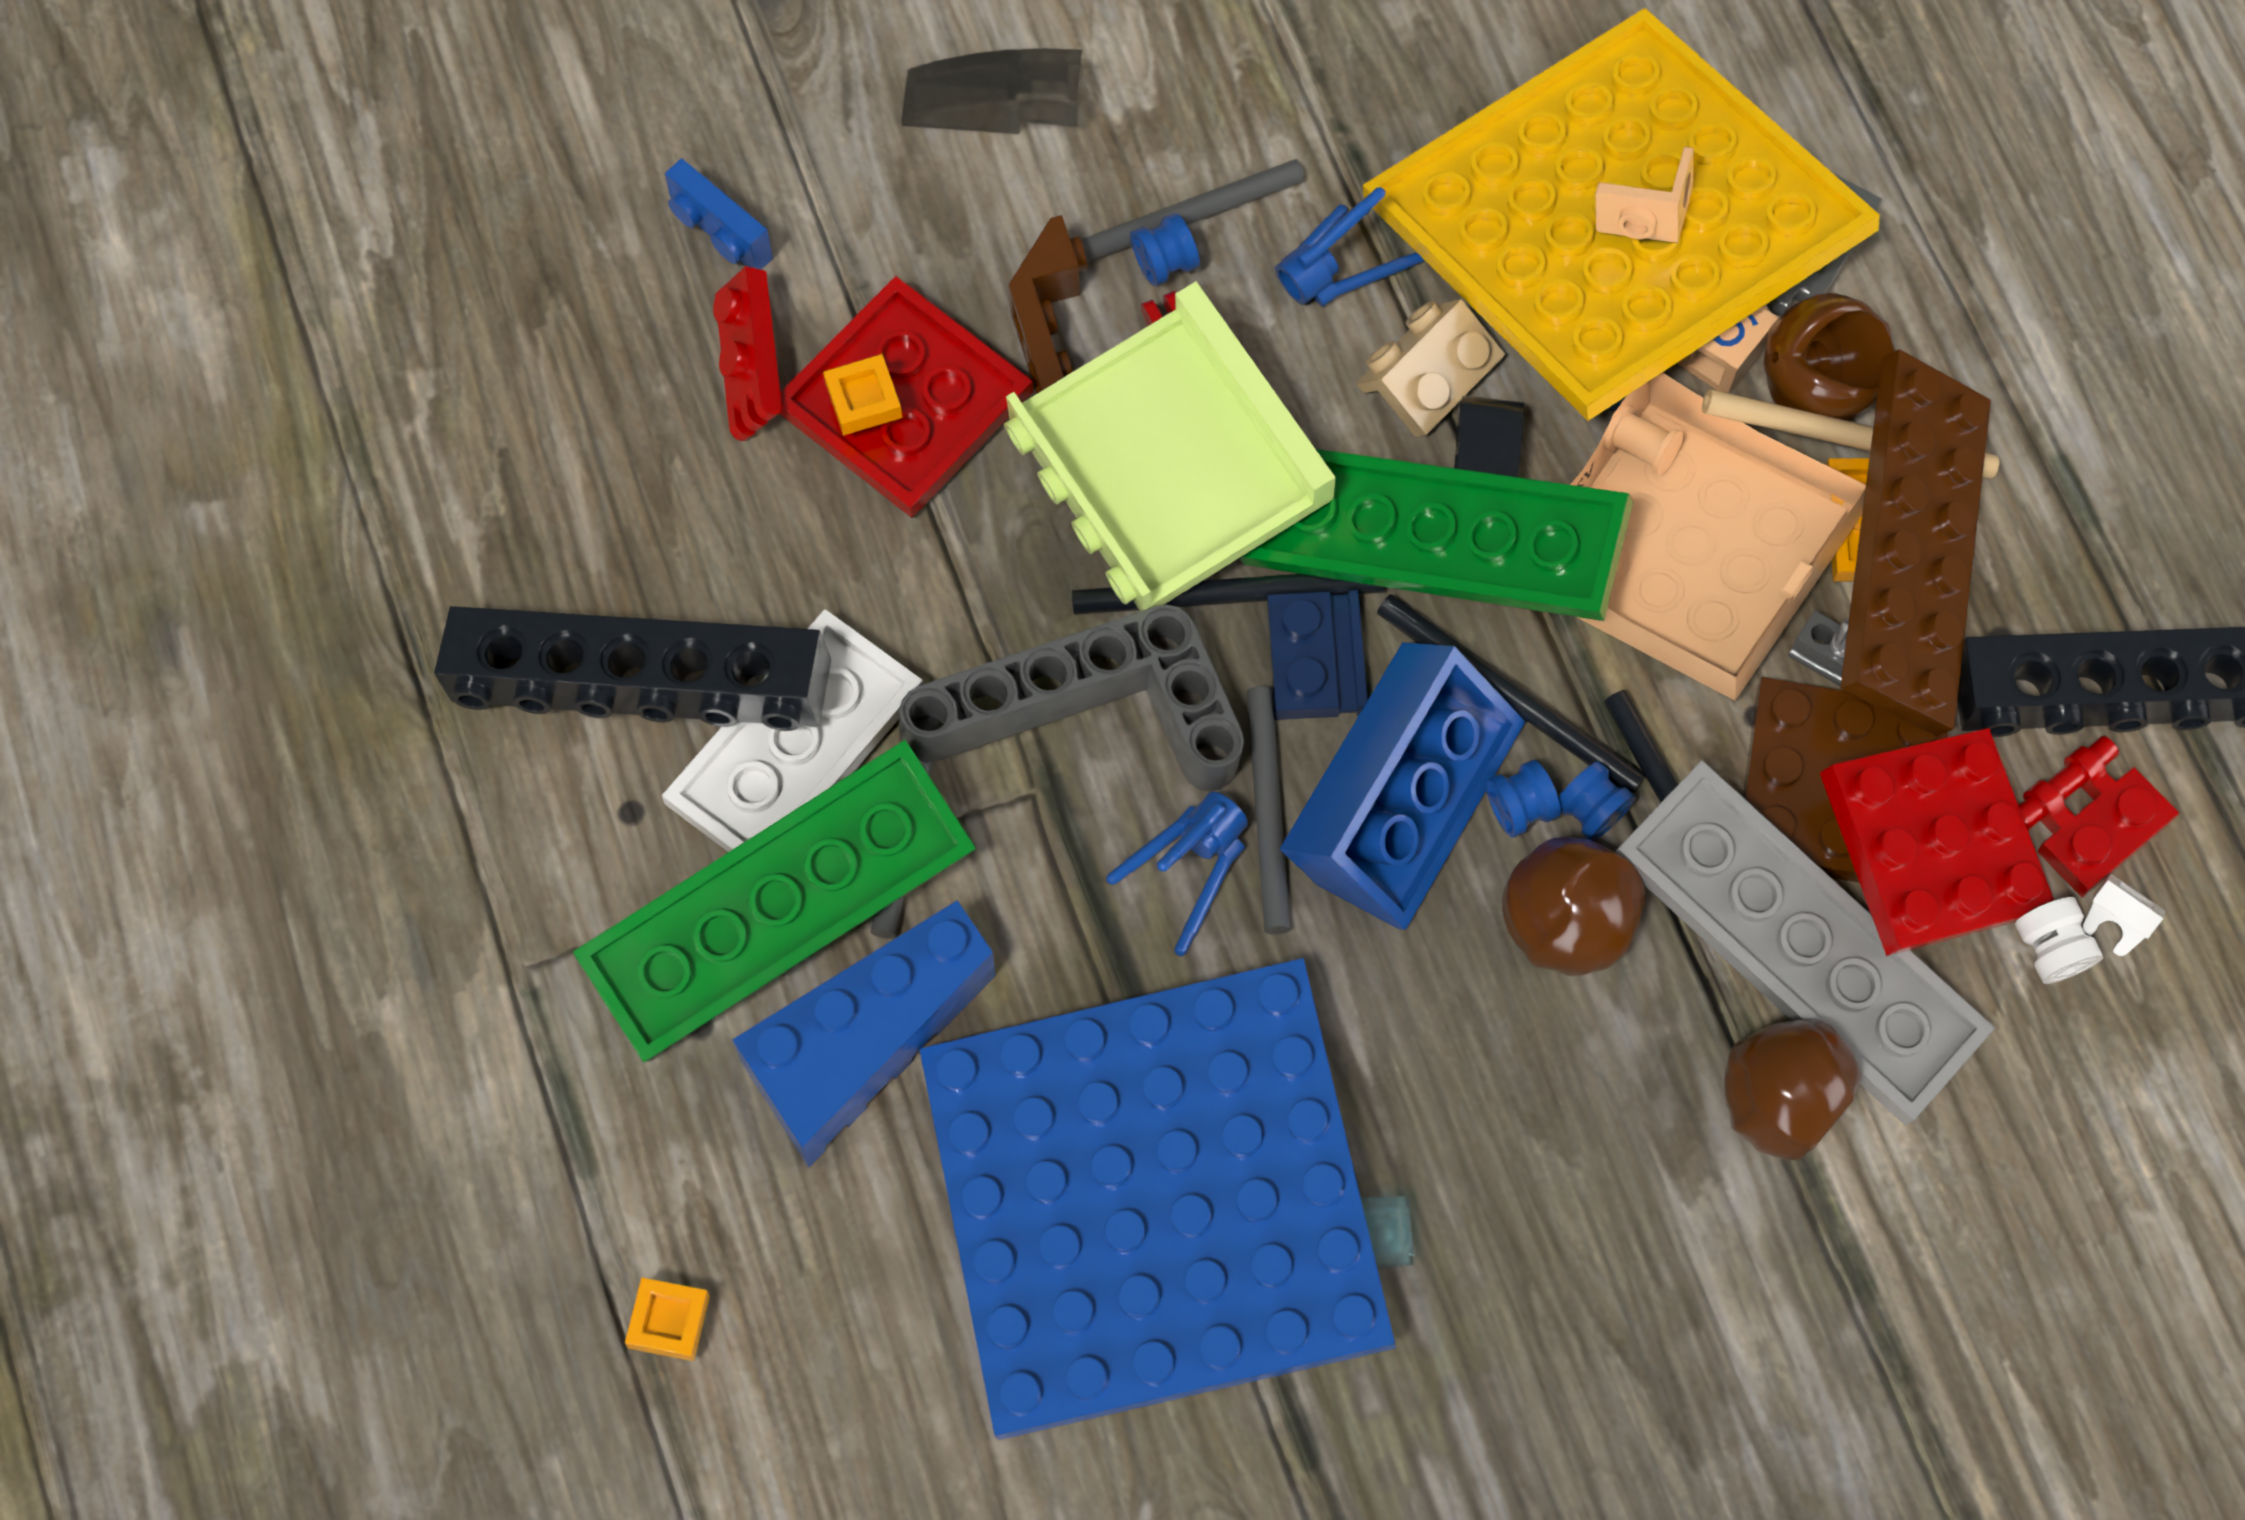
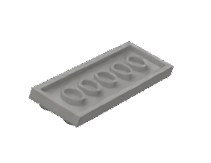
[1615,760,1995,1126]

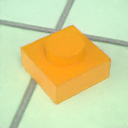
[823,354,902,436]
[625,1277,710,1361]

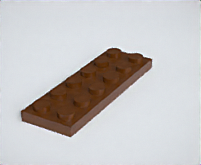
[1840,349,1991,736]

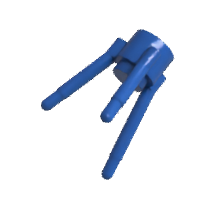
[1275,187,1425,307]
[1106,791,1248,956]

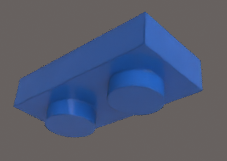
[665,158,773,270]

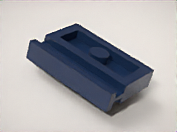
[1267,590,1367,720]

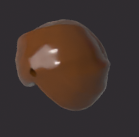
[1763,293,1896,421]
[1502,837,1645,976]
[1724,1019,1862,1160]

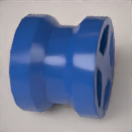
[1130,212,1200,287]
[1485,760,1561,838]
[1558,761,1637,841]

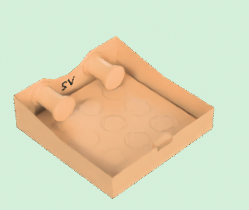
[1570,373,1866,701]

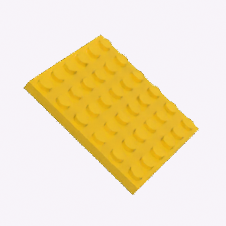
[1362,8,1880,421]

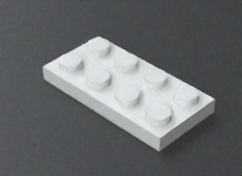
[662,609,923,852]

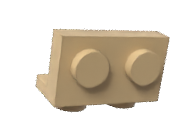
[1356,299,1505,437]

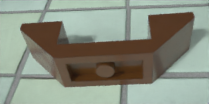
[1009,215,1088,394]

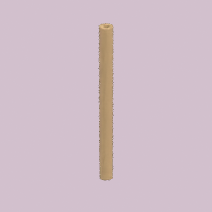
[1702,389,1999,479]

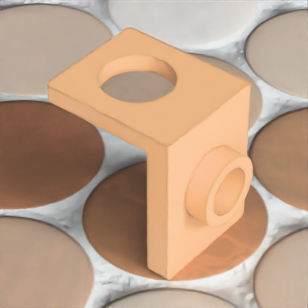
[1595,147,1694,243]

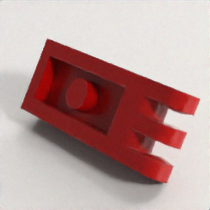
[713,266,782,441]

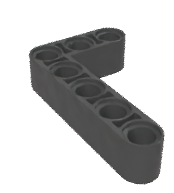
[899,605,1244,791]

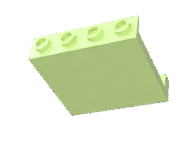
[1004,281,1335,611]

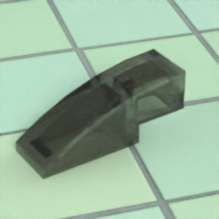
[901,48,1083,135]

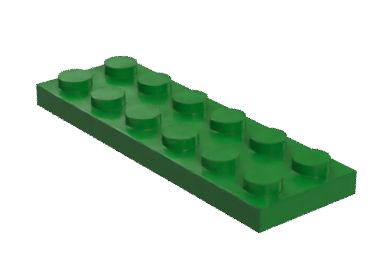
[1239,449,1633,621]
[573,740,976,1063]

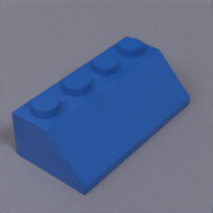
[1280,642,1525,930]

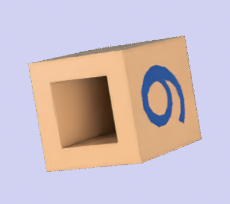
[1677,305,1779,394]

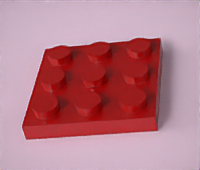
[779,276,1033,518]
[1820,728,2054,956]

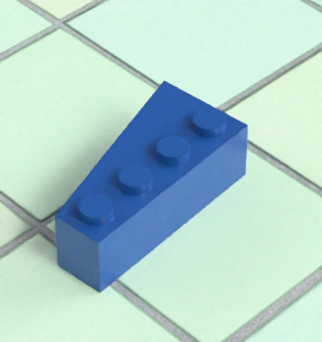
[732,900,996,1167]

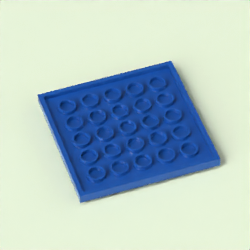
[920,958,1396,1440]

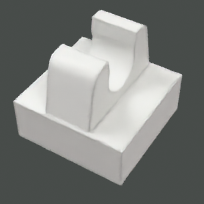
[2083,874,2166,956]

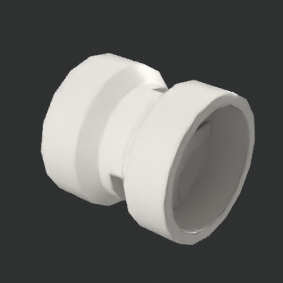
[2015,897,2104,984]

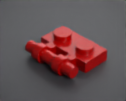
[2018,736,2180,898]

